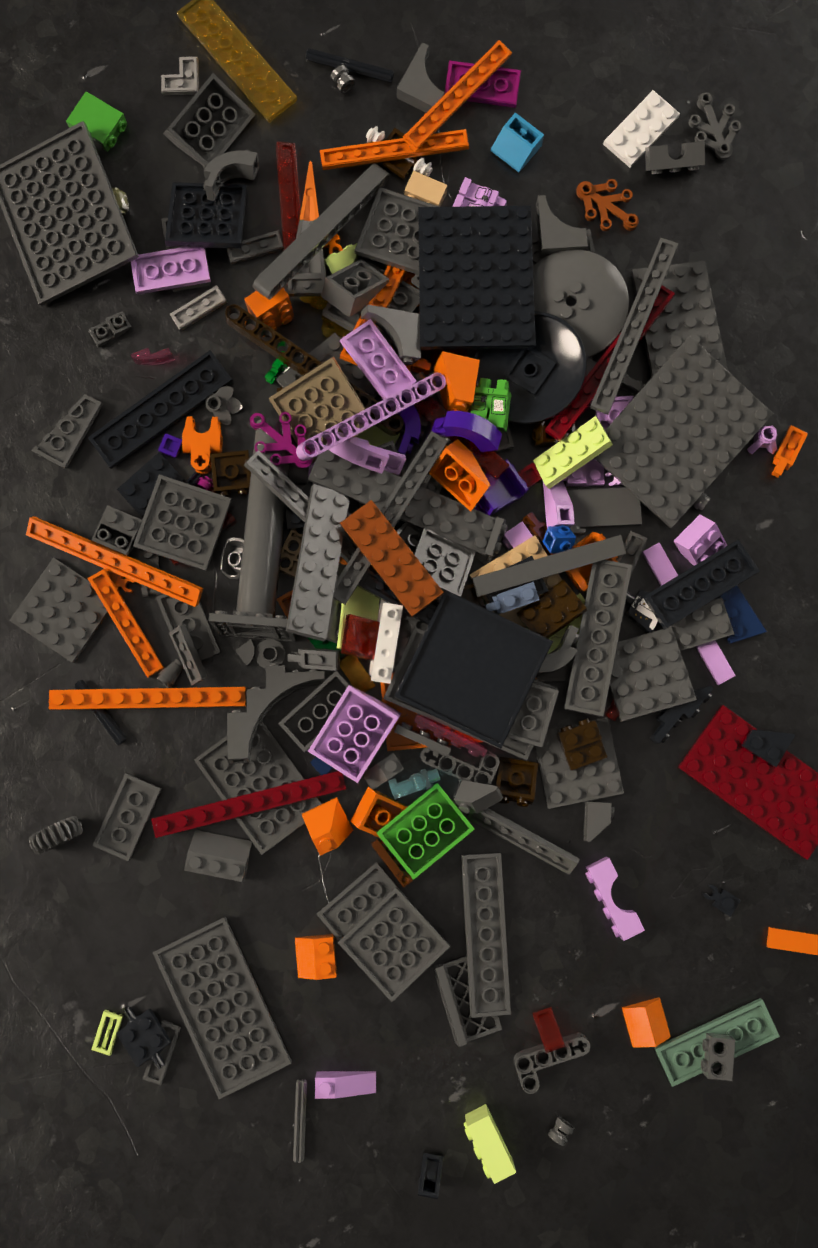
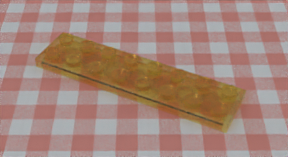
[177,0,297,122]

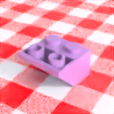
[674,515,728,566]

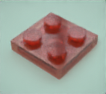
[341,614,380,661]

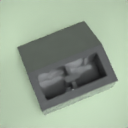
[92,505,142,555]

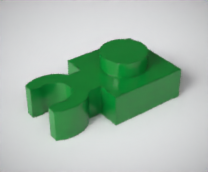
[265,350,288,385]

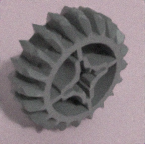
[29,816,83,854]

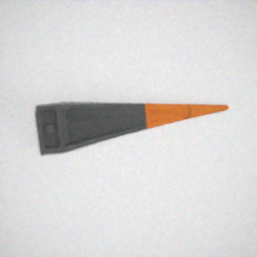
[288,161,326,297]

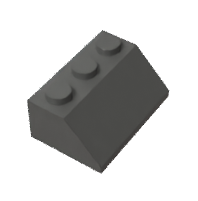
[184,830,253,882]

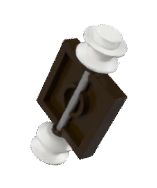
[366,126,433,180]

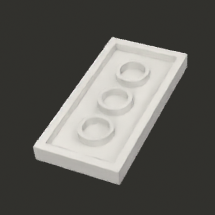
[603,90,680,168]

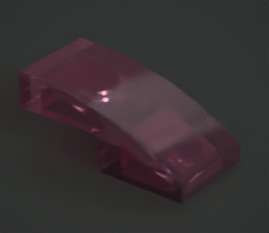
[130,348,174,365]

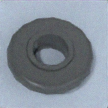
[255,639,285,669]

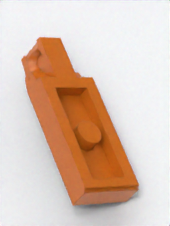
[771,425,808,478]

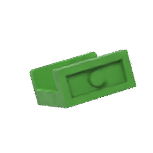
[66,92,127,152]

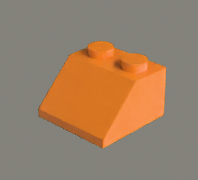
[295,934,338,980]

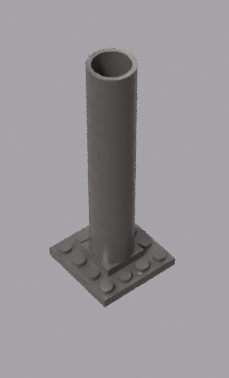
[209,418,297,642]

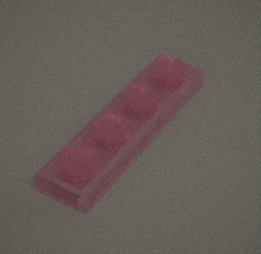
[414,714,488,757]

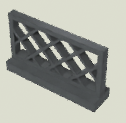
[432,956,502,1047]

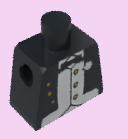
[625,590,658,634]

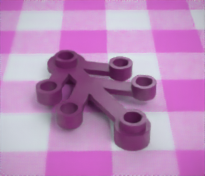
[250,412,313,468]

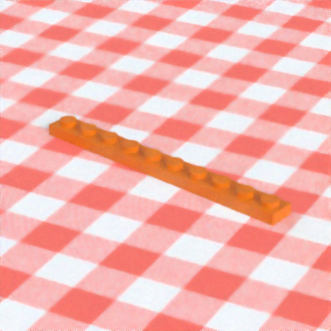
[26,516,203,607]
[49,687,246,710]

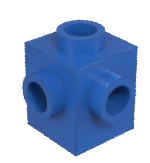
[542,525,576,554]

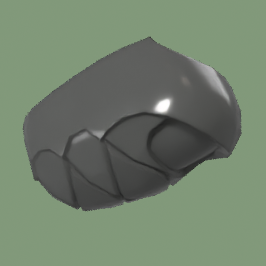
[220,538,244,580]

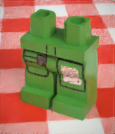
[471,378,511,432]

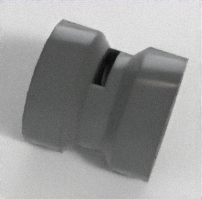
[331,65,356,93]
[547,1117,575,1147]

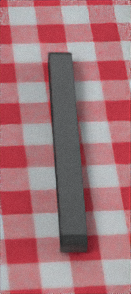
[253,163,390,300]

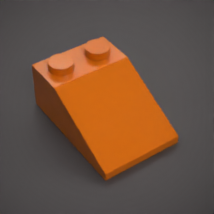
[429,439,491,511]
[350,787,408,838]

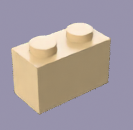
[404,171,447,207]

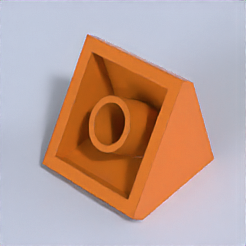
[622,997,671,1047]

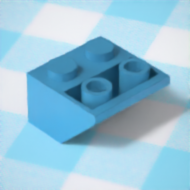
[491,113,544,172]

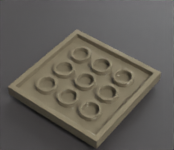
[268,357,367,464]

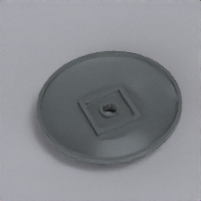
[533,249,629,359]

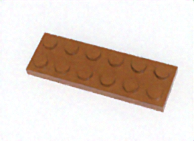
[340,500,444,617]

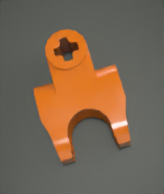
[182,416,223,475]

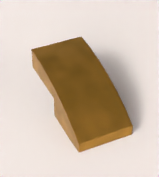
[340,652,376,693]

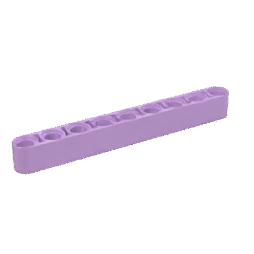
[296,372,446,461]

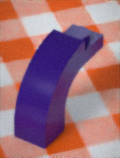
[386,396,421,456]
[431,411,502,452]

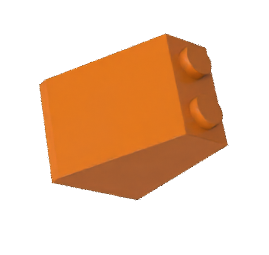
[433,351,480,412]

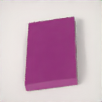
[444,60,521,108]

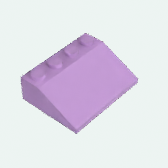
[308,685,401,783]

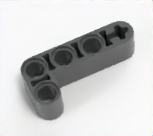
[420,747,500,785]
[514,1033,590,1094]

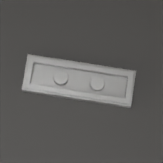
[170,285,228,331]

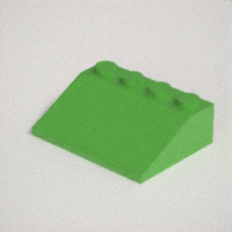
[377,783,475,880]

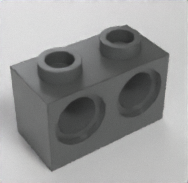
[701,1033,735,1081]

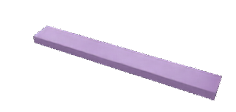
[642,543,736,685]

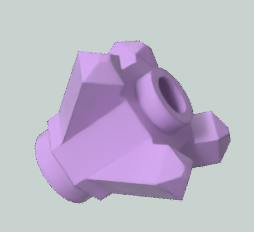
[747,425,778,454]

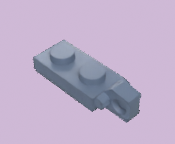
[484,582,540,614]

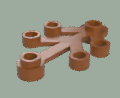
[576,179,639,231]

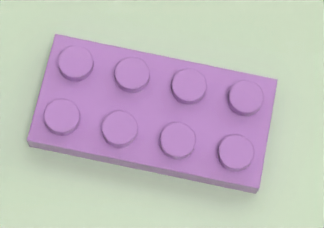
[131,247,211,295]
[340,319,417,400]

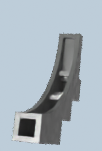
[227,663,325,764]

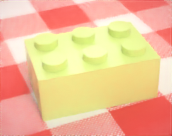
[464,1104,516,1184]

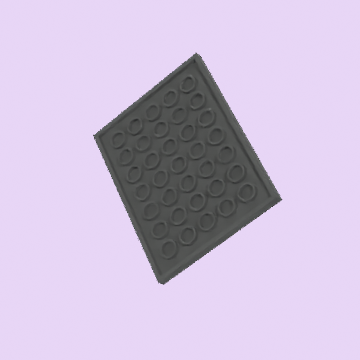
[0,121,139,306]
[594,336,774,528]

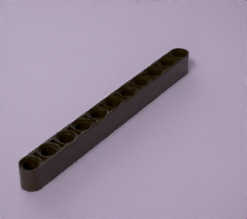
[225,304,403,436]

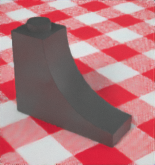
[397,42,444,113]
[536,195,590,257]
[361,305,421,365]

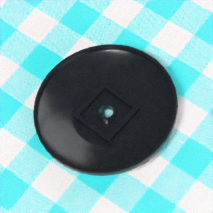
[474,311,587,424]

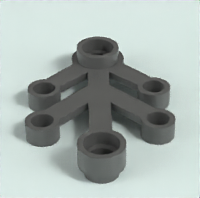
[688,92,742,160]

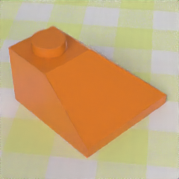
[302,797,353,856]

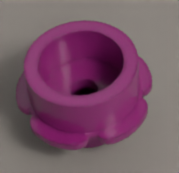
[197,476,214,491]

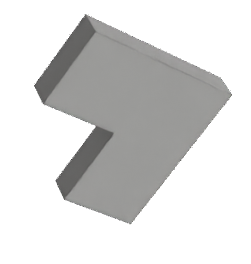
[161,57,199,96]

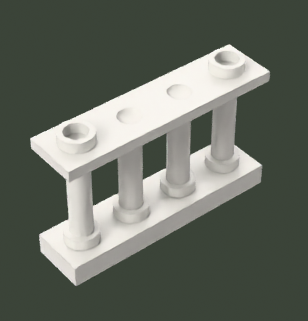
[369,599,403,684]

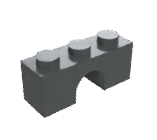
[645,141,705,174]

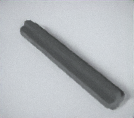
[293,1079,307,1163]

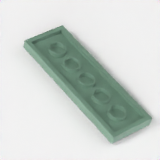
[654,998,780,1087]

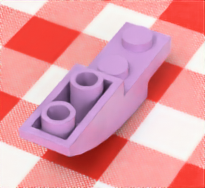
[326,432,406,475]

